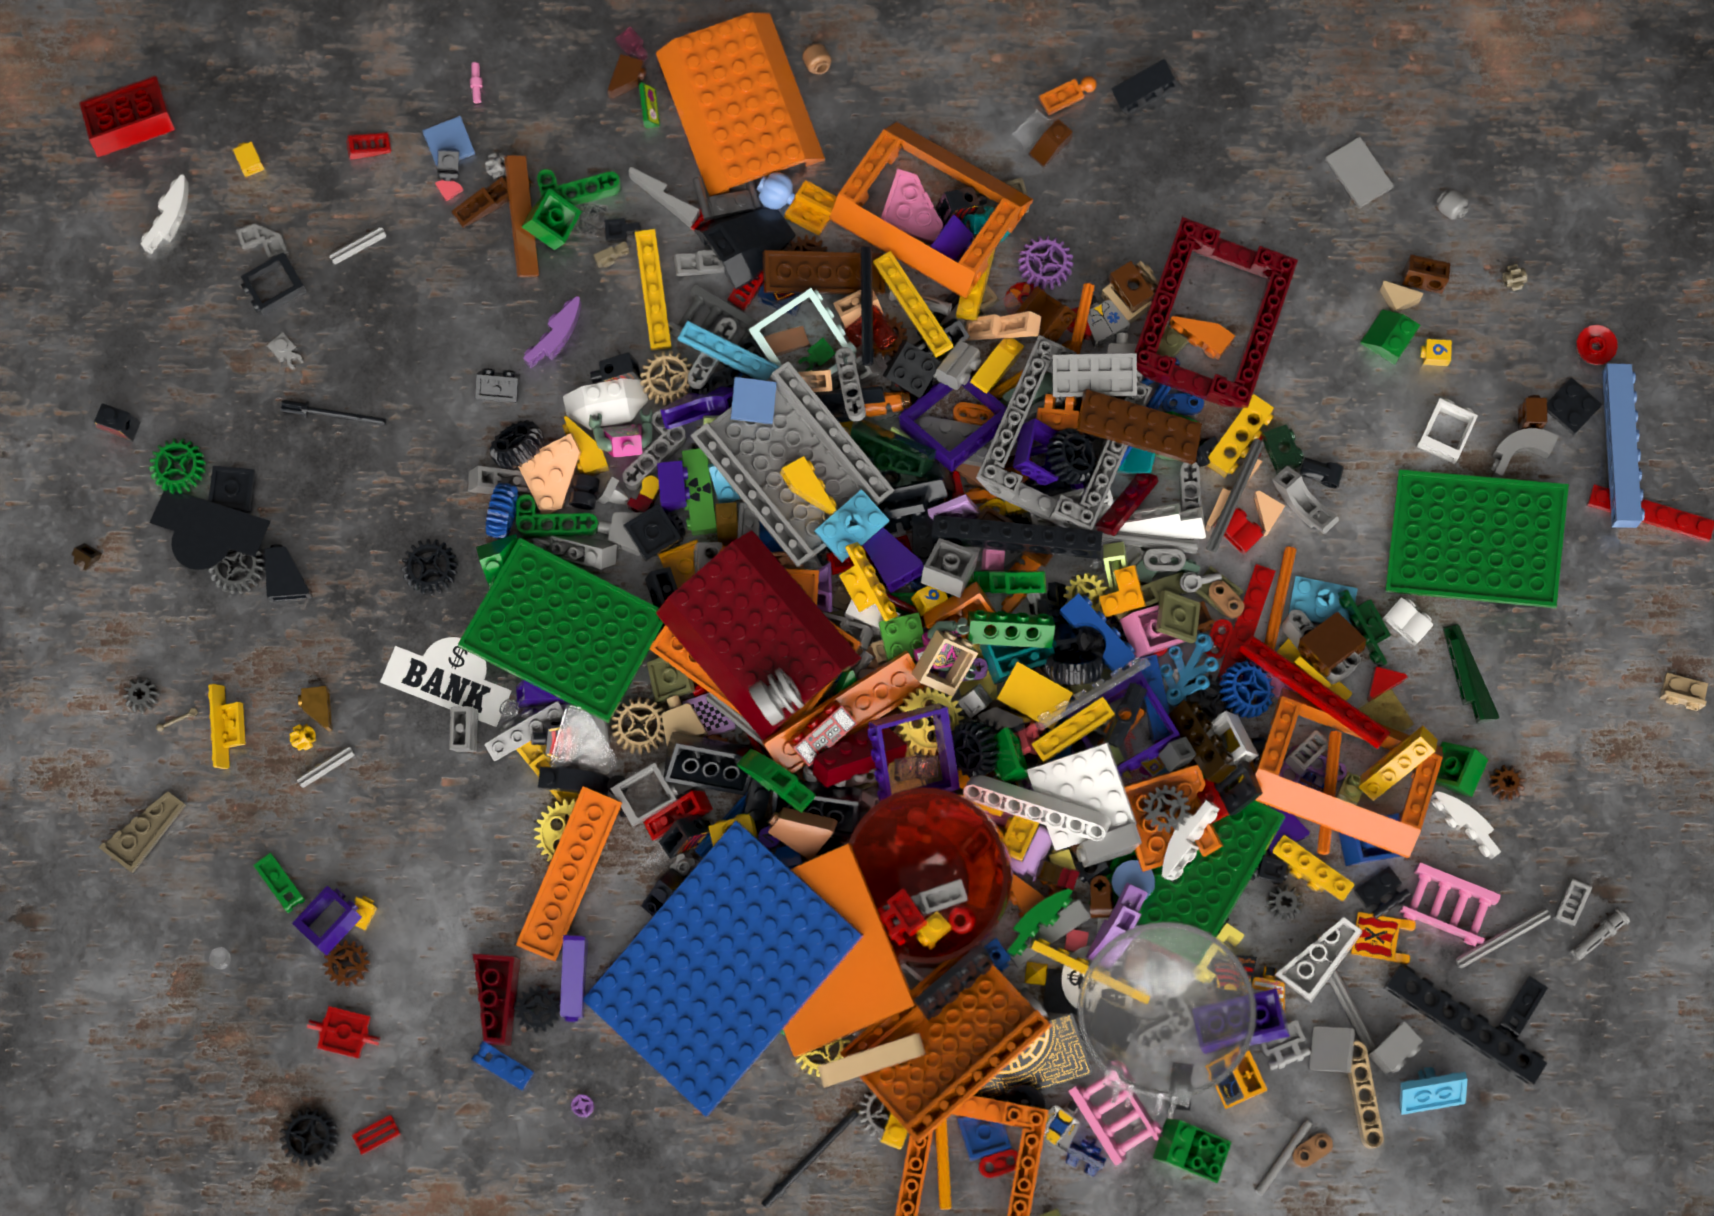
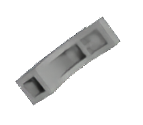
[1491,428,1558,478]
[1272,466,1339,534]

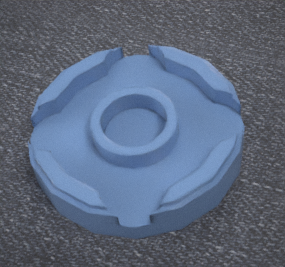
[1112,860,1155,901]

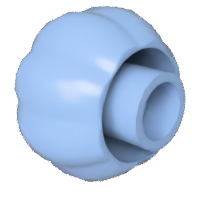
[757,172,796,209]

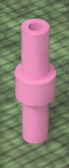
[470,62,483,104]

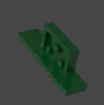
[1338,590,1391,667]

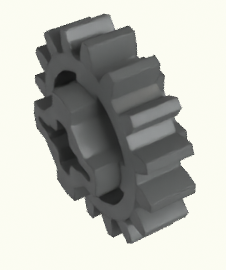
[1143,785,1191,833]

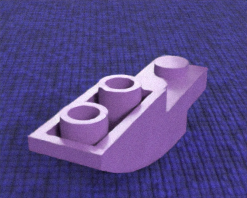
[523,296,582,369]
[1086,882,1148,967]

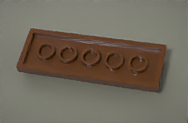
[763,250,885,295]
[1077,389,1202,464]

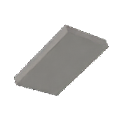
[1325,137,1394,208]

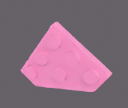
[881,169,943,244]

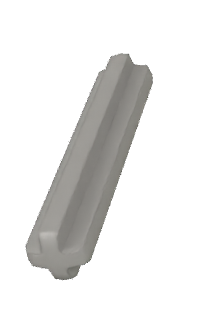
[329,226,386,264]
[297,746,355,788]

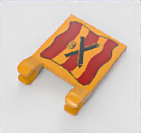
[1351,912,1416,965]

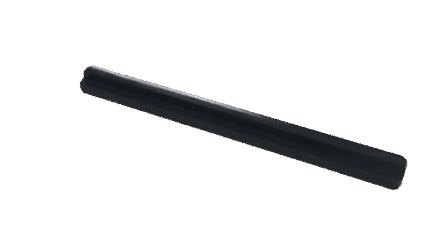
[861,246,874,366]

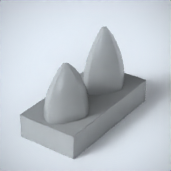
[597,477,628,505]

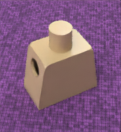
[662,695,708,746]

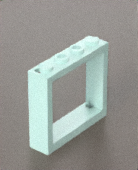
[748,288,857,375]

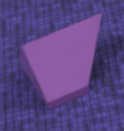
[817,562,832,612]

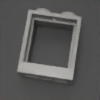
[610,763,678,827]

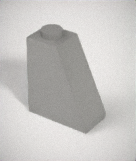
[1076,822,1142,867]

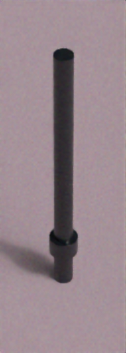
[761,1109,859,1209]

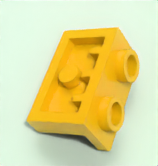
[996,815,1039,861]

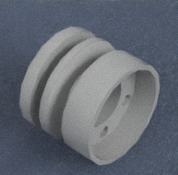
[749,668,804,726]

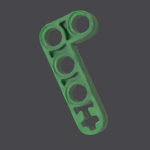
[537,169,621,206]
[516,494,599,538]

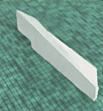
[1118,503,1206,539]

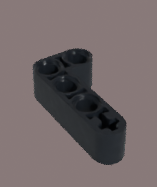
[689,338,765,395]

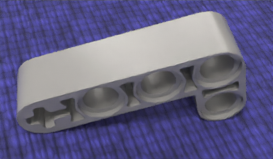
[622,410,687,491]
[1179,462,1201,542]
[1281,610,1361,685]

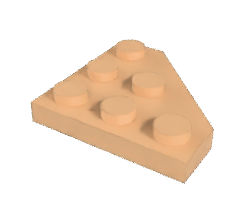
[518,433,581,514]

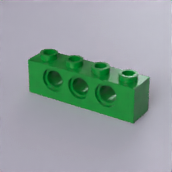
[966,610,1055,648]

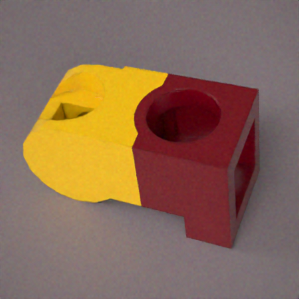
[627,476,660,513]

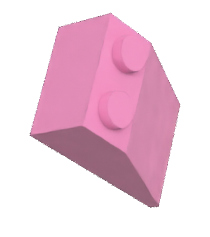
[1120,605,1185,659]

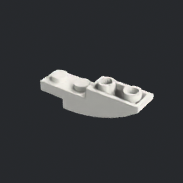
[140,174,189,254]
[1431,791,1501,860]
[1162,800,1220,881]

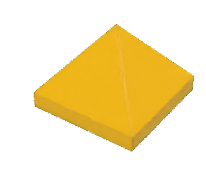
[1024,962,1048,986]

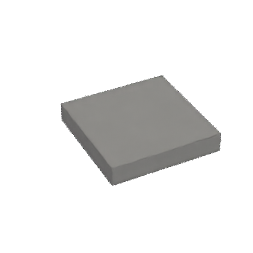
[1309,1026,1355,1073]

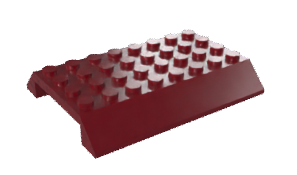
[656,530,862,741]

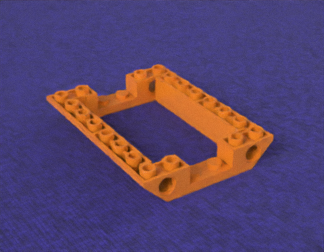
[829,122,1033,299]
[1254,687,1443,858]
[895,1096,1049,1216]

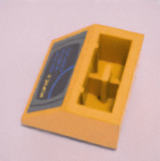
[1207,1050,1267,1109]

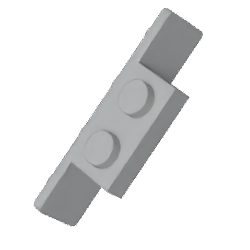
[484,701,567,761]

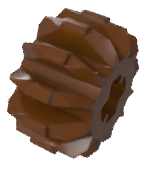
[1488,765,1525,801]

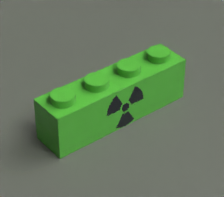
[678,449,717,536]

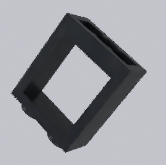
[240,252,307,316]

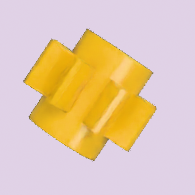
[289,724,316,751]

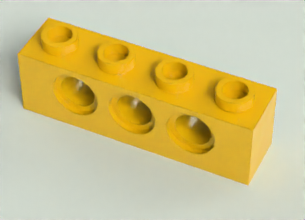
[1207,394,1274,478]
[1358,725,1438,801]

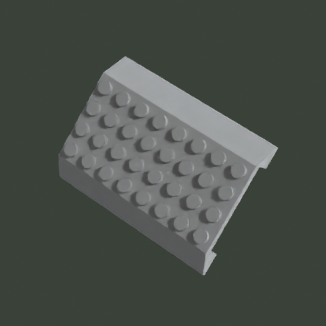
[691,361,895,567]

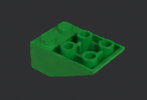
[1152,1117,1232,1183]

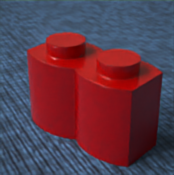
[1214,507,1263,555]

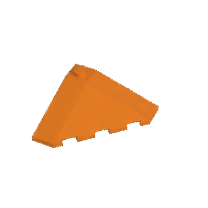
[1123,764,1205,872]

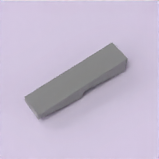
[628,167,700,227]
[883,879,968,928]

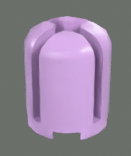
[996,825,1052,881]

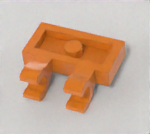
[1036,394,1080,431]

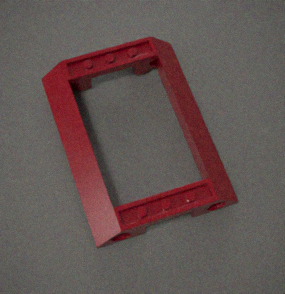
[1134,217,1298,408]

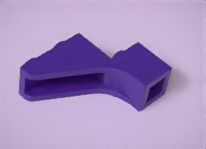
[660,386,733,429]

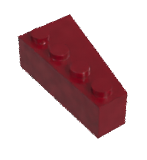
[812,725,907,787]
[473,954,520,1046]

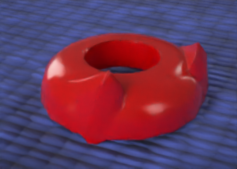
[948,906,976,934]

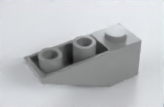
[550,535,617,569]

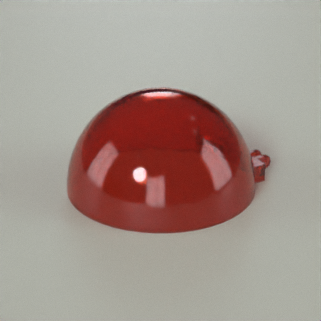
[848,787,1013,966]

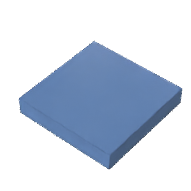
[423,116,475,166]
[730,377,777,424]

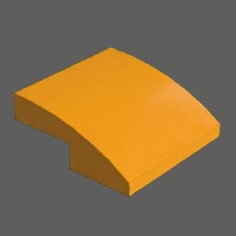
[784,180,837,236]

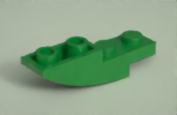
[737,749,815,812]
[1007,889,1073,958]

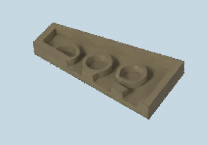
[98,792,186,873]

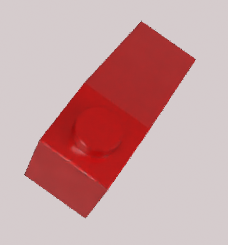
[643,791,713,841]

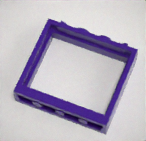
[899,377,1007,472]
[1067,671,1180,778]
[868,703,960,808]

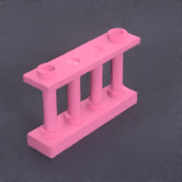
[1399,863,1501,946]
[1069,1062,1162,1166]

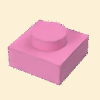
[982,549,1005,571]

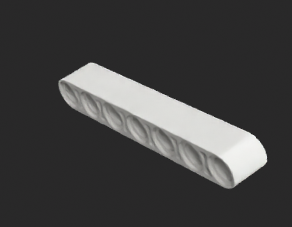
[963,775,1111,841]

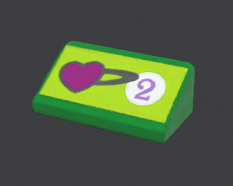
[639,83,660,128]

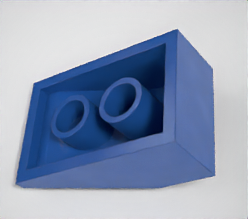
[1339,813,1412,866]

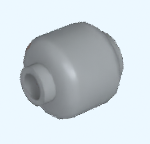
[1437,189,1468,220]

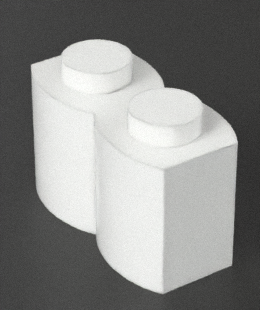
[1383,597,1433,646]

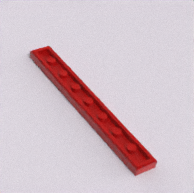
[1238,635,1391,749]

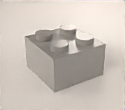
[921,538,978,598]
[1368,1022,1423,1074]

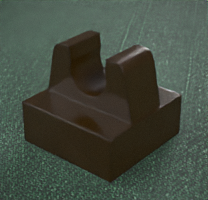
[72,543,102,571]

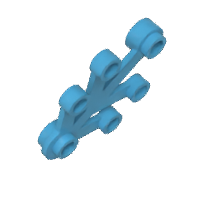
[1160,633,1219,706]

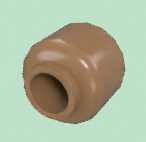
[802,44,832,74]

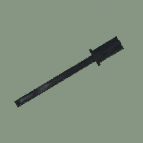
[281,400,386,425]

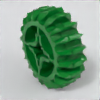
[149,438,206,494]

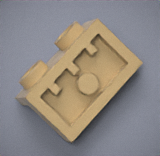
[1660,673,1708,710]

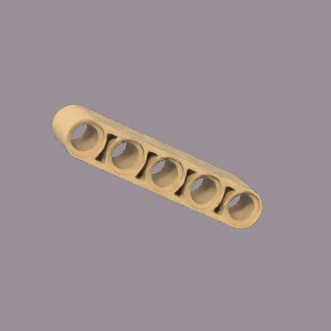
[817,1033,926,1088]
[1348,1041,1384,1149]

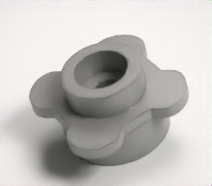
[670,853,695,876]

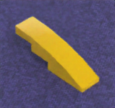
[516,741,579,805]

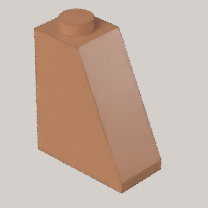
[768,807,838,860]

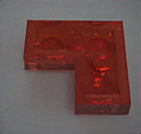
[844,305,898,350]

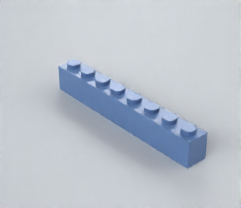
[1602,364,1645,528]

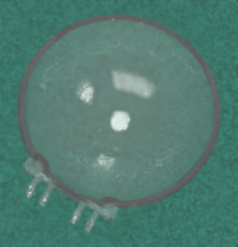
[1078,921,1256,1119]

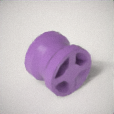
[571,1094,594,1117]

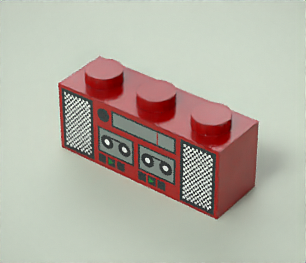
[788,700,857,766]

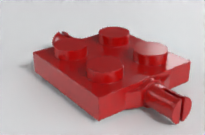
[307,1006,381,1059]

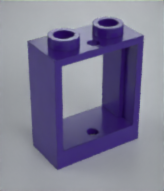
[1013,418,1059,486]
[292,885,362,956]

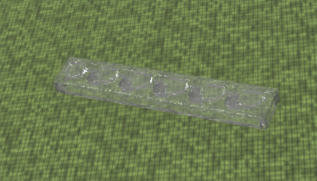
[1034,656,1151,731]

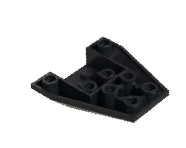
[694,207,796,290]

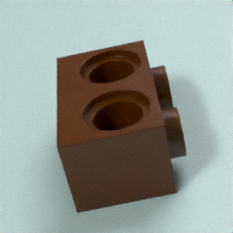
[1402,254,1451,294]
[1518,395,1548,430]

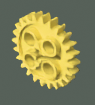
[897,686,964,756]
[534,799,576,862]

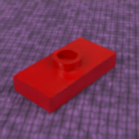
[1197,778,1229,823]

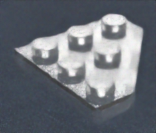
[549,705,617,778]

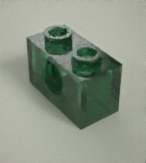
[1262,424,1304,474]

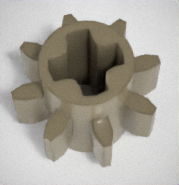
[1502,264,1527,291]

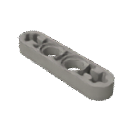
[688,318,737,389]
[835,347,866,421]

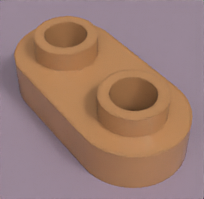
[1208,581,1244,619]
[1292,1133,1333,1168]

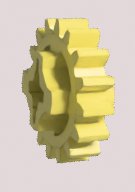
[1064,573,1109,613]

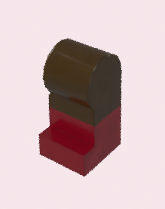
[1035,861,1080,891]

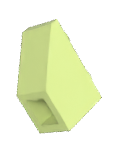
[1335,772,1363,806]

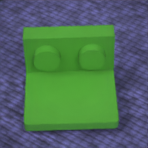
[878,613,924,662]

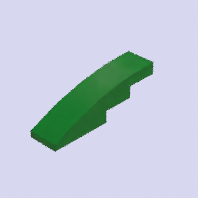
[973,570,1047,594]

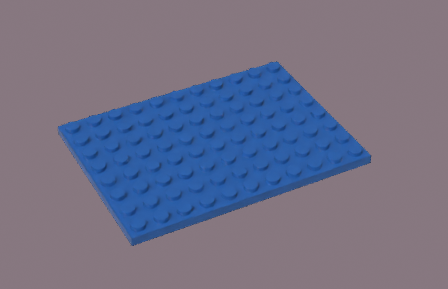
[584,821,863,1117]

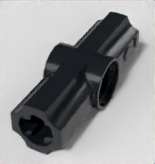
[1104,682,1148,749]

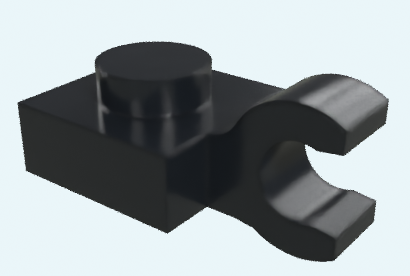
[604,218,641,242]

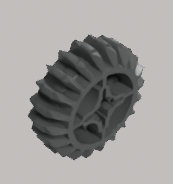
[208,549,265,594]

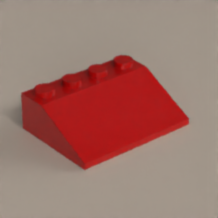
[79,76,175,157]

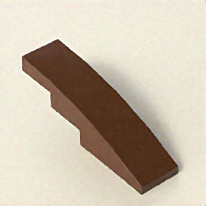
[451,176,534,228]

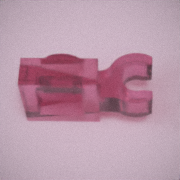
[615,27,648,61]

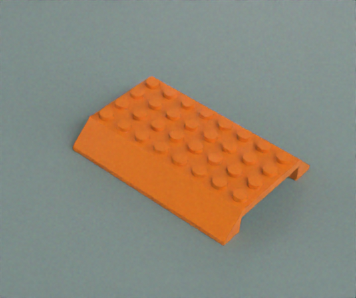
[656,13,825,197]
[840,938,1052,1143]

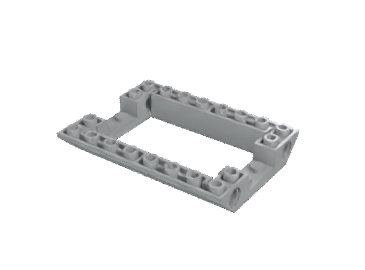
[976,335,1152,530]

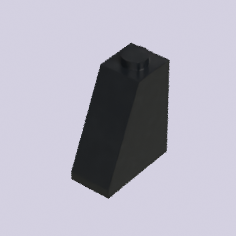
[264,544,312,602]

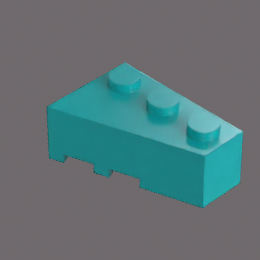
[979,644,1055,685]

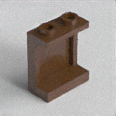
[1015,285,1077,343]
[1298,611,1366,678]

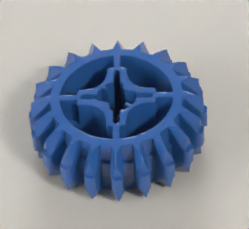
[485,483,519,539]
[1219,661,1275,718]

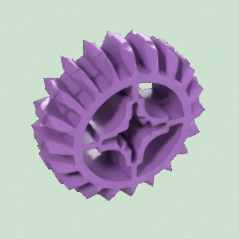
[1018,235,1074,290]

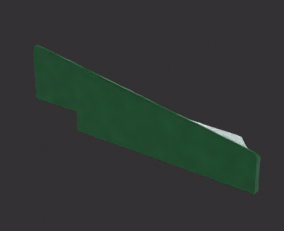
[1442,624,1499,724]

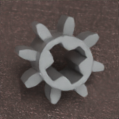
[485,153,506,179]

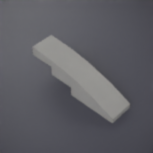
[674,250,725,276]
[1006,900,1091,968]

